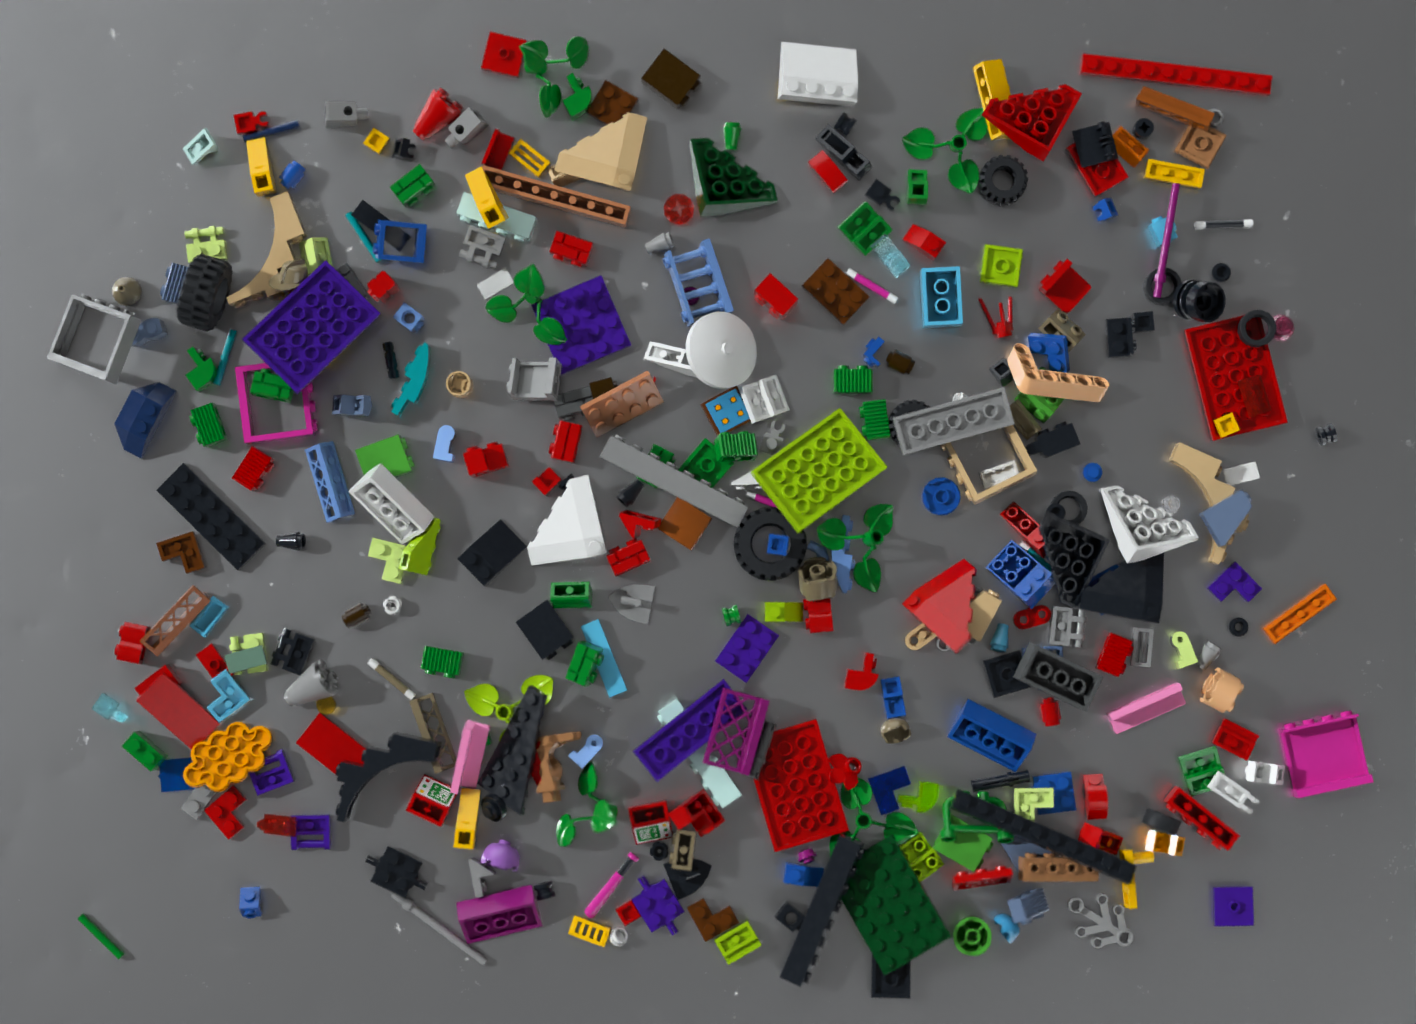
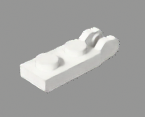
[1207,771,1260,814]

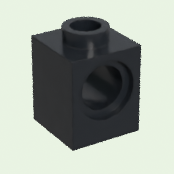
[774,901,805,932]

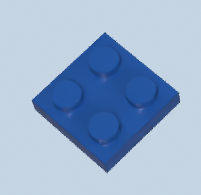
[1032,772,1076,815]

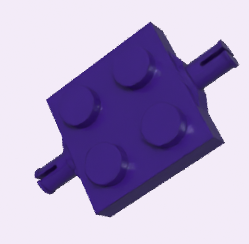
[631,875,685,935]

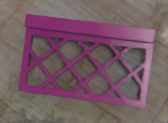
[703,688,770,776]

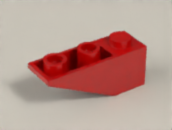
[1000,501,1046,558]

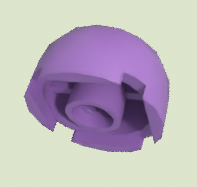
[480,840,520,872]

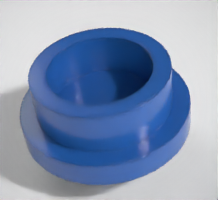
[1083,463,1102,482]

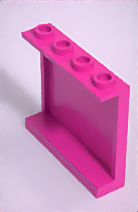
[1279,710,1374,798]

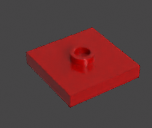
[481,31,527,78]

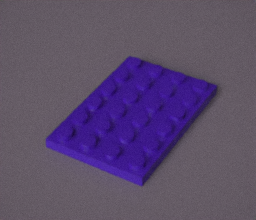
[242,260,380,394]

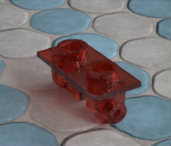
[257,814,296,837]

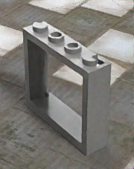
[47,294,141,384]

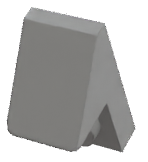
[468,857,496,898]

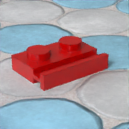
[1211,718,1259,761]

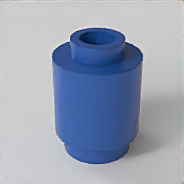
[278,160,306,190]

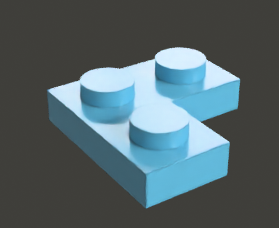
[207,669,250,722]

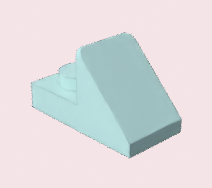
[183,128,218,165]

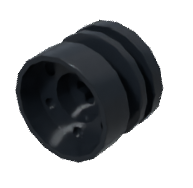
[1173,280,1226,322]

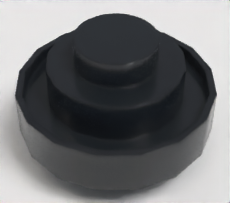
[481,794,507,822]

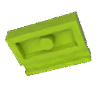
[714,920,762,965]

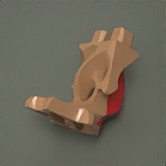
[532,731,582,803]

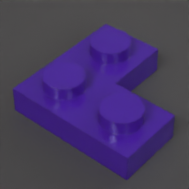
[1207,561,1262,602]

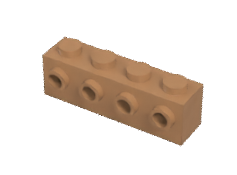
[1018,853,1099,882]

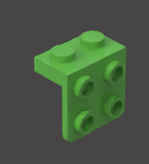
[1014,367,1064,423]

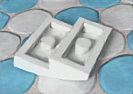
[738,375,789,424]

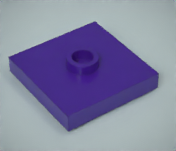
[1213,886,1254,926]

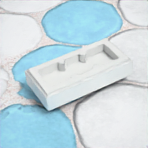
[978,460,1020,490]

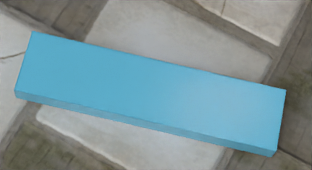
[581,619,627,698]

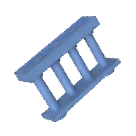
[663,238,734,327]

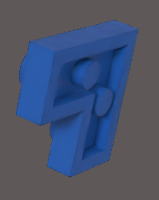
[1028,333,1070,373]

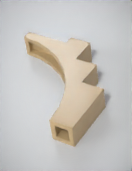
[226,191,307,308]
[1169,442,1249,565]

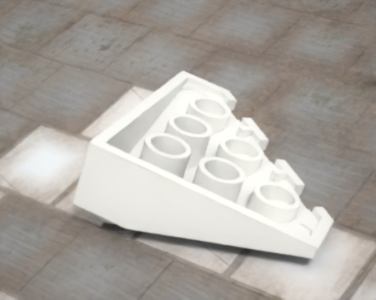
[527,475,607,565]
[1101,485,1199,563]

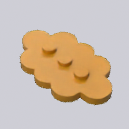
[183,722,272,792]

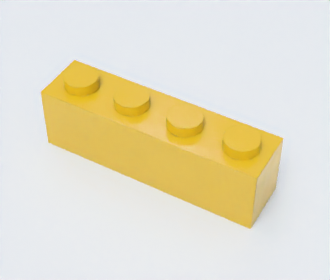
[973,59,1011,140]

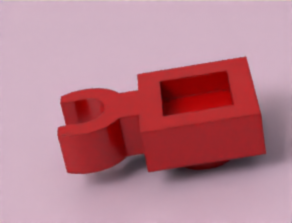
[233,111,269,135]

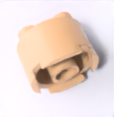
[1200,668,1244,713]

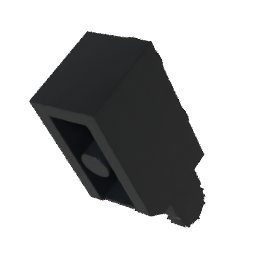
[1025,421,1081,458]

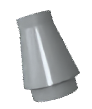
[645,232,675,254]
[1195,641,1222,670]

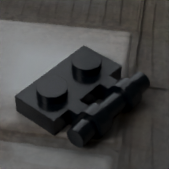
[270,628,315,676]

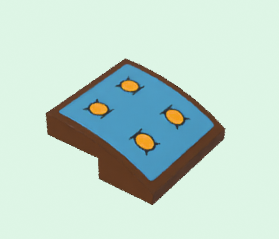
[700,386,751,436]

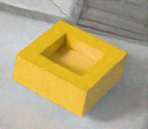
[363,127,390,155]
[1213,413,1240,438]

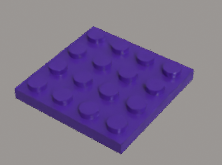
[531,275,631,375]

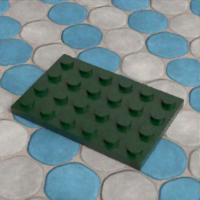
[841,834,952,975]

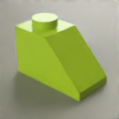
[765,602,803,622]

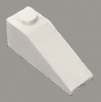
[644,341,696,377]

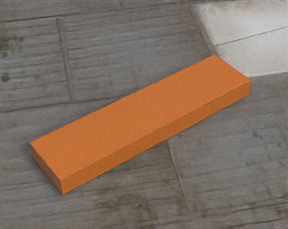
[1263,584,1337,644]

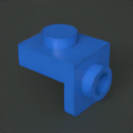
[863,337,885,368]
[239,887,262,919]

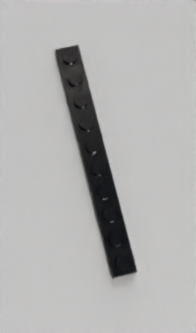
[950,789,1137,885]

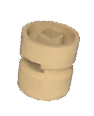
[446,371,473,398]

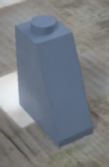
[1199,490,1252,547]

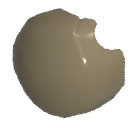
[880,718,911,744]

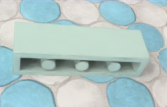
[456,192,537,242]

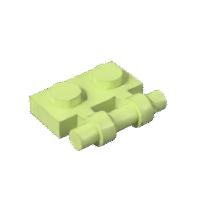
[184,226,227,264]
[229,633,268,675]

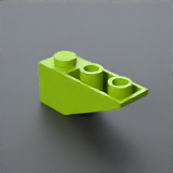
[399,518,441,575]

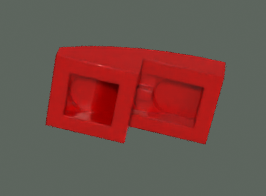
[808,150,848,193]

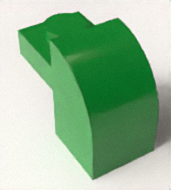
[562,73,592,120]
[906,169,928,205]
[185,346,217,392]

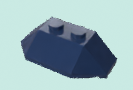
[114,382,177,459]

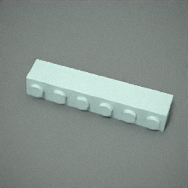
[657,698,742,808]

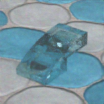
[870,234,911,278]

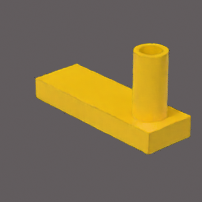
[1119,849,1154,909]

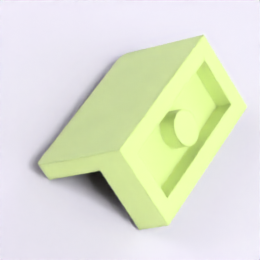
[299,237,333,274]

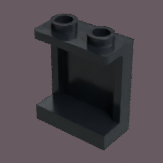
[516,600,574,660]

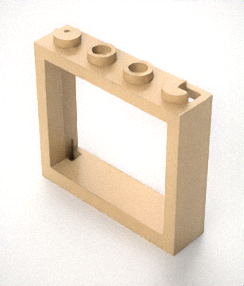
[940,425,1037,505]

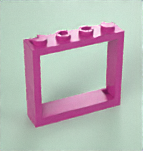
[235,363,318,444]

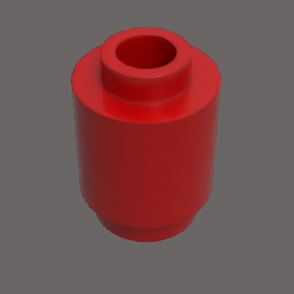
[1039,697,1061,726]

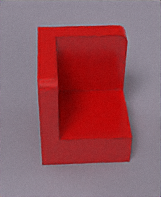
[532,467,563,496]

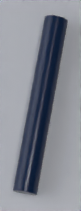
[243,120,300,142]

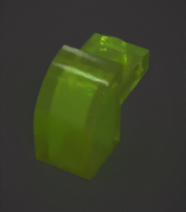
[897,781,939,813]

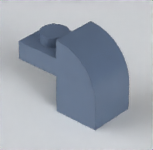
[332,394,372,417]

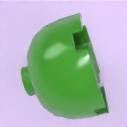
[953,916,992,956]

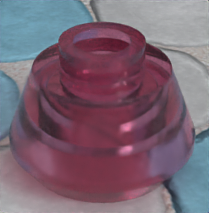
[1273,314,1295,340]

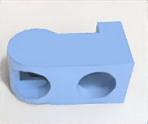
[433,425,456,463]
[568,734,603,769]

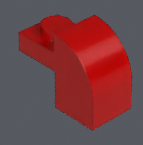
[844,652,879,690]
[1083,774,1108,820]

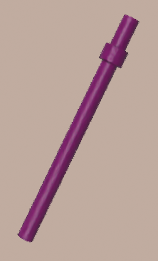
[1153,183,1180,298]

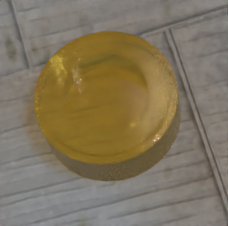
[316,696,337,715]

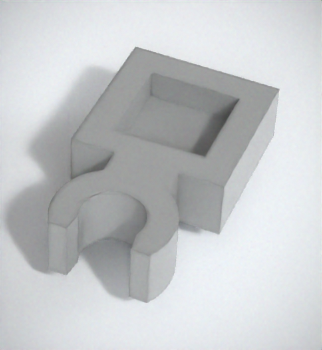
[759,421,785,455]

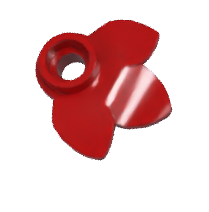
[828,754,862,790]

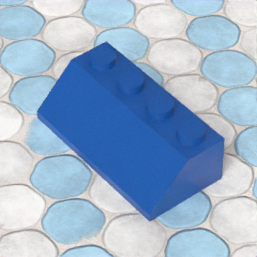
[947,699,1037,772]

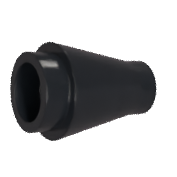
[616,479,644,507]
[276,532,306,551]

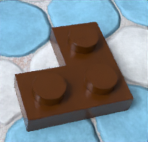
[156,531,206,574]
[687,898,739,942]

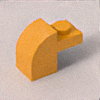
[1145,830,1186,856]

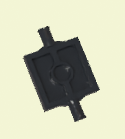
[365,846,428,898]

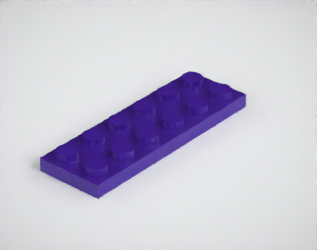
[632,679,747,782]

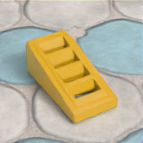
[568,915,611,947]

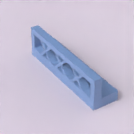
[305,441,355,523]

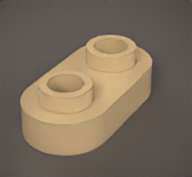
[905,623,936,650]

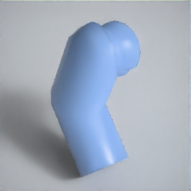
[807,540,829,562]

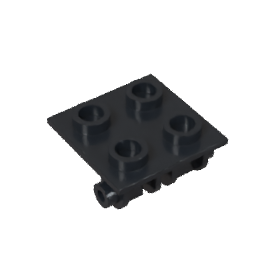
[1072,121,1119,168]

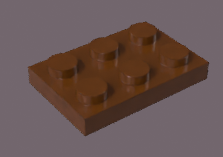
[802,258,870,325]

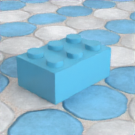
[920,266,963,328]

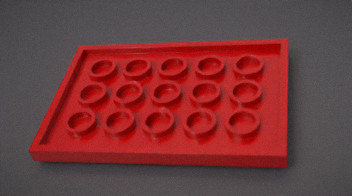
[1184,315,1288,441]
[742,719,849,852]

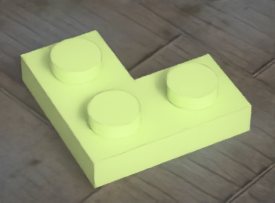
[368,538,406,584]
[1014,788,1054,822]

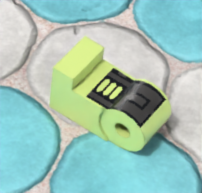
[1169,631,1198,669]

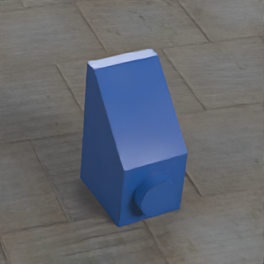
[783,862,824,887]

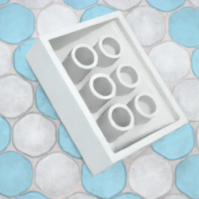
[778,42,858,107]

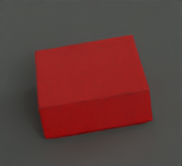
[615,900,642,926]

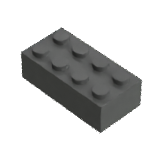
[1013,642,1103,712]

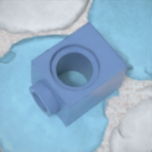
[393,302,425,333]

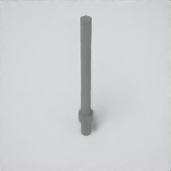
[390,893,487,965]

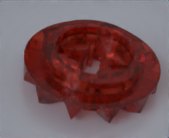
[664,194,694,224]

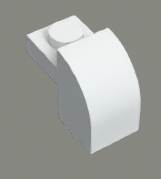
[1245,761,1285,785]

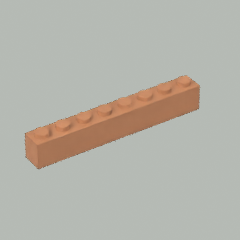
[483,165,631,228]

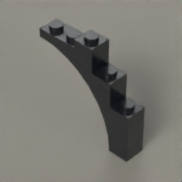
[335,732,442,822]

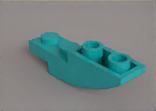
[391,342,431,417]

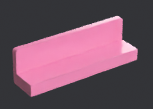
[1106,683,1186,734]
[450,720,490,794]

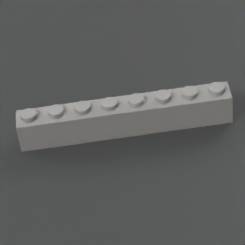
[600,435,748,528]

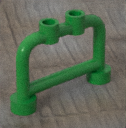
[940,791,1013,844]

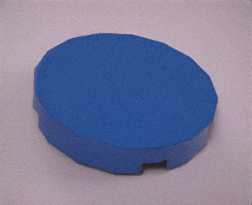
[922,477,961,516]

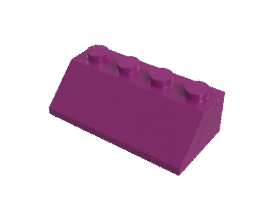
[457,885,542,944]

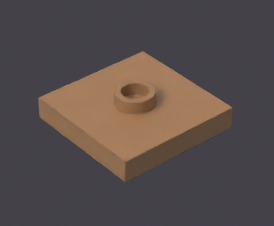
[1174,126,1227,169]

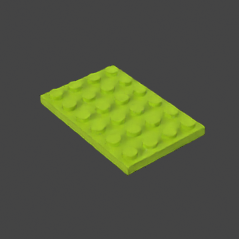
[751,408,887,533]

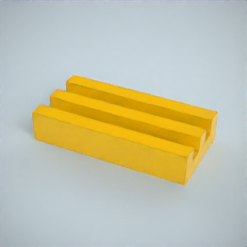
[509,139,551,178]

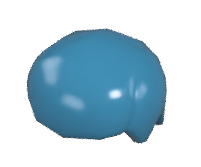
[994,913,1020,944]

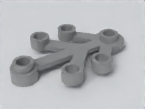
[1068,893,1134,949]

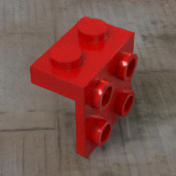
[1038,259,1091,314]

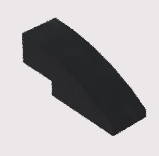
[816,124,872,181]
[351,200,411,252]

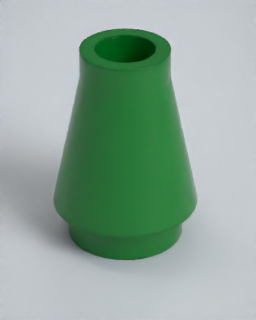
[723,122,742,150]

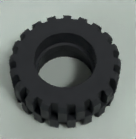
[176,254,233,332]
[734,507,807,581]

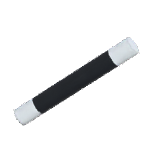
[1195,220,1253,229]

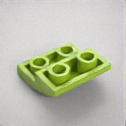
[900,832,945,882]

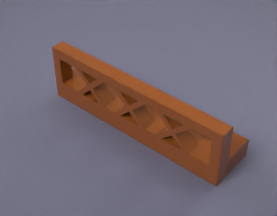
[1136,86,1215,132]
[140,585,211,657]

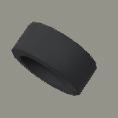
[1144,268,1182,305]
[1237,310,1276,347]
[1050,491,1088,525]
[1142,808,1181,836]

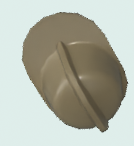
[269,258,310,291]

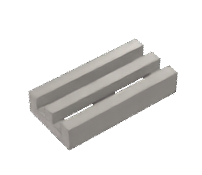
[1130,627,1154,668]

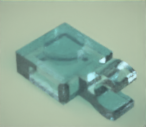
[92,693,127,722]

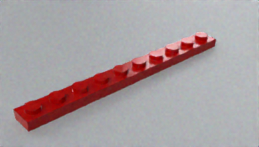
[1080,53,1272,96]

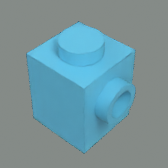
[1148,216,1178,248]

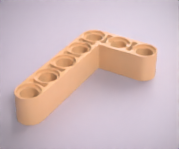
[1007,343,1109,402]

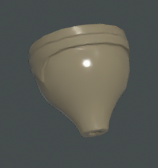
[112,277,142,306]

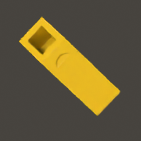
[246,137,277,197]
[465,166,509,229]
[454,788,481,849]

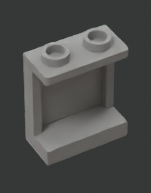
[506,358,562,401]

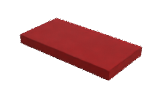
[136,672,220,750]
[296,712,366,774]

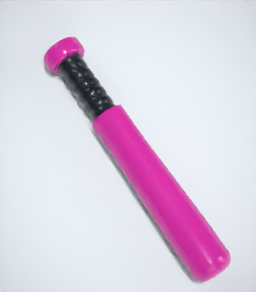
[584,852,639,918]

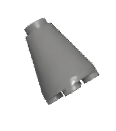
[284,659,339,706]

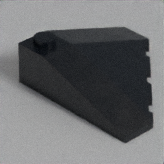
[1038,511,1110,609]
[1079,553,1164,623]

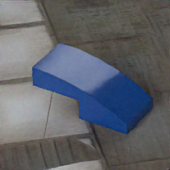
[880,676,906,720]

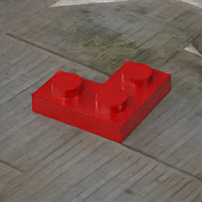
[204,785,247,840]

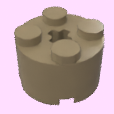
[798,557,838,601]

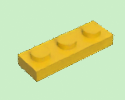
[1144,159,1205,189]

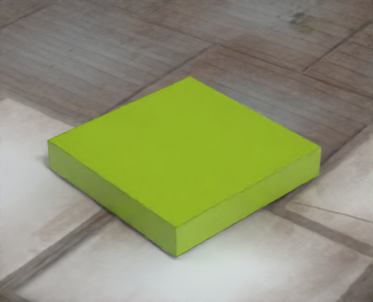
[980,244,1023,288]

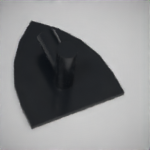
[663,859,712,900]

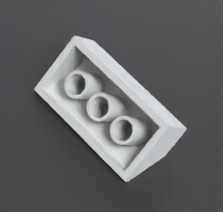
[348,463,434,545]

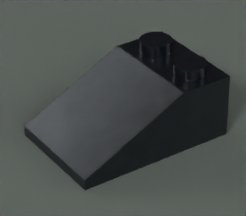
[457,519,527,587]

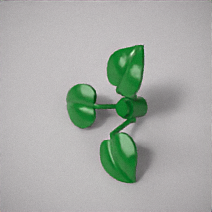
[519,36,589,118]
[902,108,988,193]
[485,264,567,345]
[817,504,894,592]
[556,762,618,847]
[829,778,918,857]

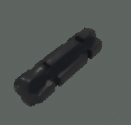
[382,342,399,379]

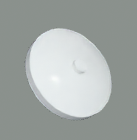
[686,312,757,389]

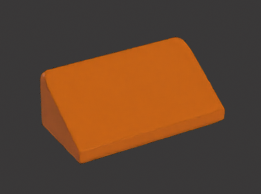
[1113,126,1150,168]

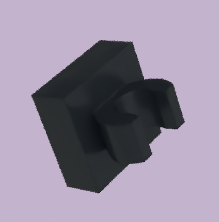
[392,138,416,159]

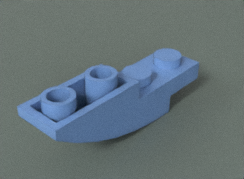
[831,515,855,594]

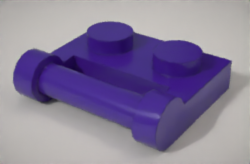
[249,749,294,796]
[291,815,331,850]

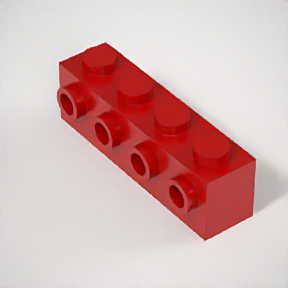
[1163,786,1240,851]

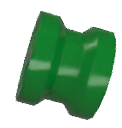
[722,604,742,627]

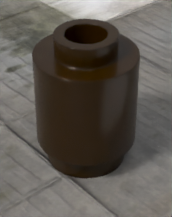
[885,349,915,375]
[341,602,372,629]

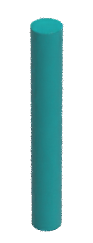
[345,211,382,263]
[213,329,237,386]

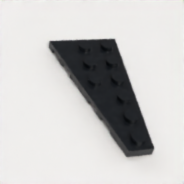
[477,685,547,815]

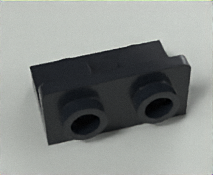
[1105,316,1137,358]

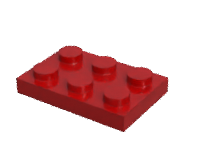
[1066,143,1128,197]
[952,866,1013,891]

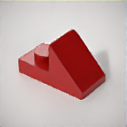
[619,510,662,539]

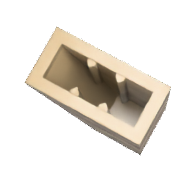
[968,589,1002,641]

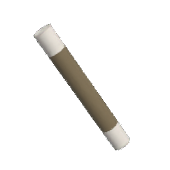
[367,658,416,700]

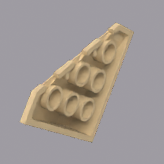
[554,112,647,191]

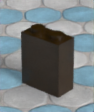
[641,48,701,109]

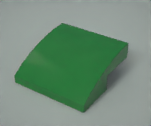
[837,201,893,256]
[1178,746,1226,797]

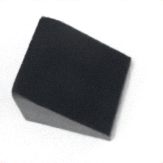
[989,358,1014,387]

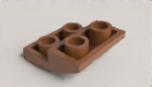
[657,497,712,551]

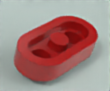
[1013,605,1051,629]

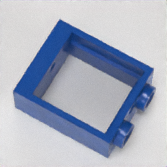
[373,219,427,263]

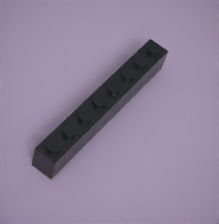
[780,834,865,987]

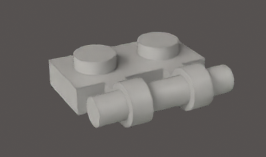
[459,225,506,269]
[1049,606,1087,648]

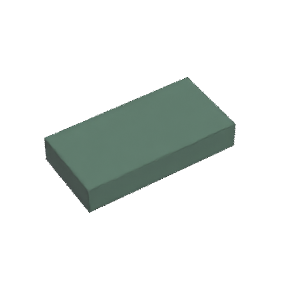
[224,645,268,674]

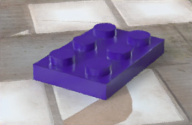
[715,614,779,683]

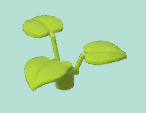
[464,675,553,741]

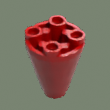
[413,88,463,141]

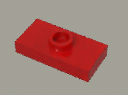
[196,643,235,678]

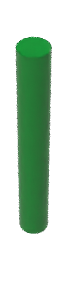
[78,914,124,960]

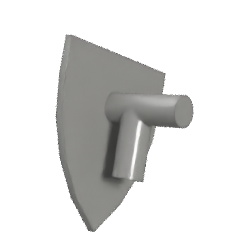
[608,584,655,624]

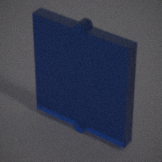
[158,757,195,792]

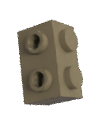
[1038,308,1086,352]
[669,829,697,871]

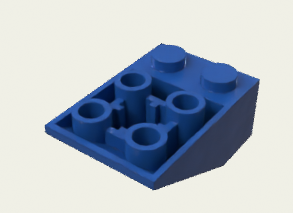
[986,540,1055,609]

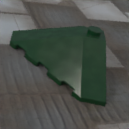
[689,138,778,217]

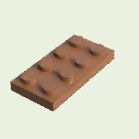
[580,371,664,438]

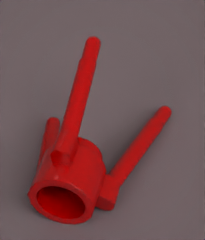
[979,296,1014,338]

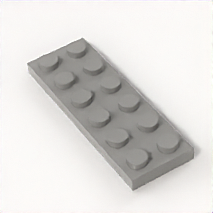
[892,387,1014,455]

